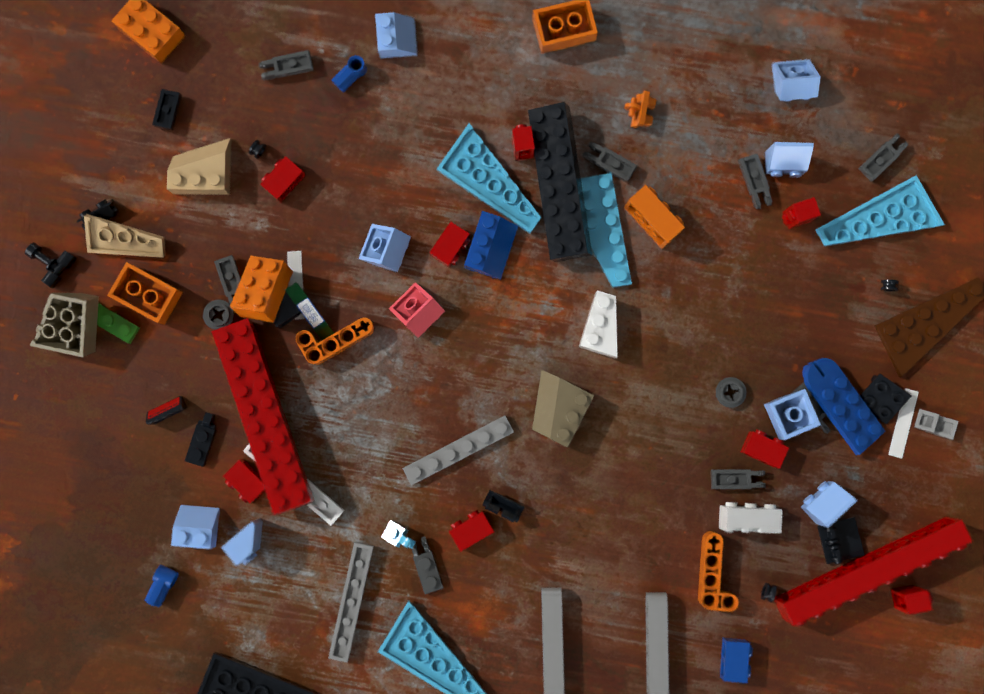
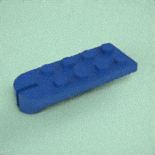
[802,358,886,455]

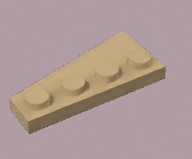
[84,214,165,257]

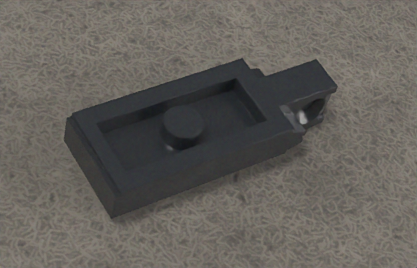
[185,412,217,467]

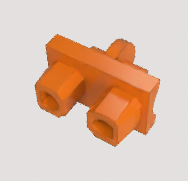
[624,90,657,129]

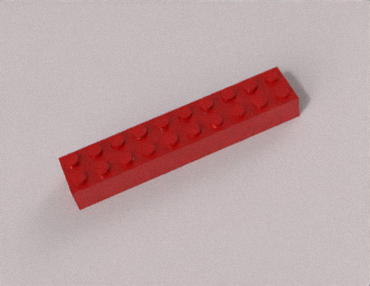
[211,318,315,515]
[774,517,973,627]

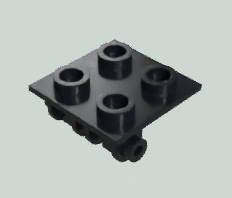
[860,373,912,424]
[817,517,864,564]

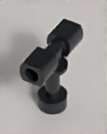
[25,242,77,289]

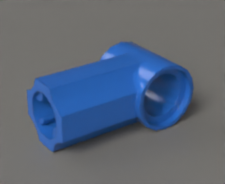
[332,55,367,93]
[145,565,179,607]

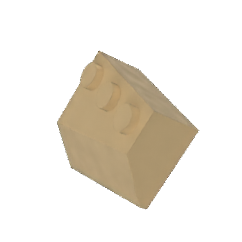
[167,138,231,195]

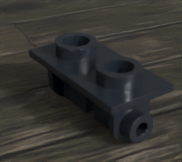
[77,199,119,230]
[482,490,524,523]

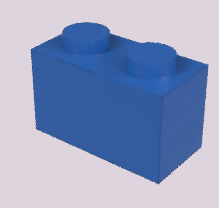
[720,637,752,683]

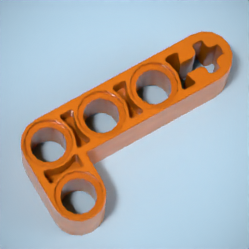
[296,318,375,365]
[698,531,739,612]

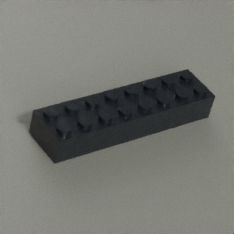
[528,102,592,262]

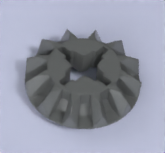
[203,300,234,330]
[715,377,746,408]

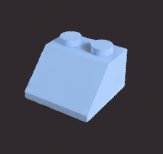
[375,12,417,58]
[772,59,821,102]
[765,142,814,177]
[359,224,411,272]
[764,389,821,440]
[801,481,857,527]
[171,505,220,549]
[221,518,263,566]

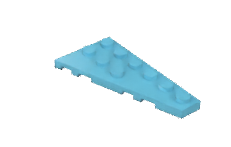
[437,123,541,234]
[581,173,632,288]
[816,175,945,246]
[378,600,487,694]

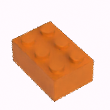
[111,0,185,63]
[532,0,598,54]
[624,185,685,249]
[230,256,293,323]
[107,262,183,325]

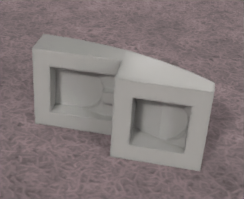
[914,409,959,440]

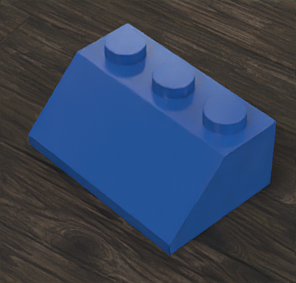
[464,211,518,280]

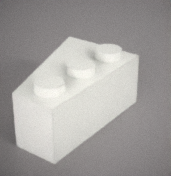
[579,290,617,358]
[719,502,782,533]

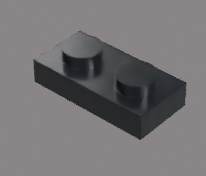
[152,89,182,131]

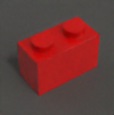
[512,124,535,161]
[260,156,306,203]
[782,197,821,229]
[429,221,471,268]
[740,429,789,469]
[223,459,265,504]
[449,510,494,552]
[890,585,933,615]

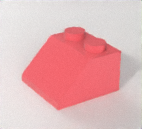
[389,282,445,338]

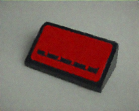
[146,396,187,425]

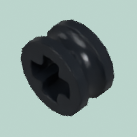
[249,140,266,159]
[881,280,899,292]
[761,583,777,602]

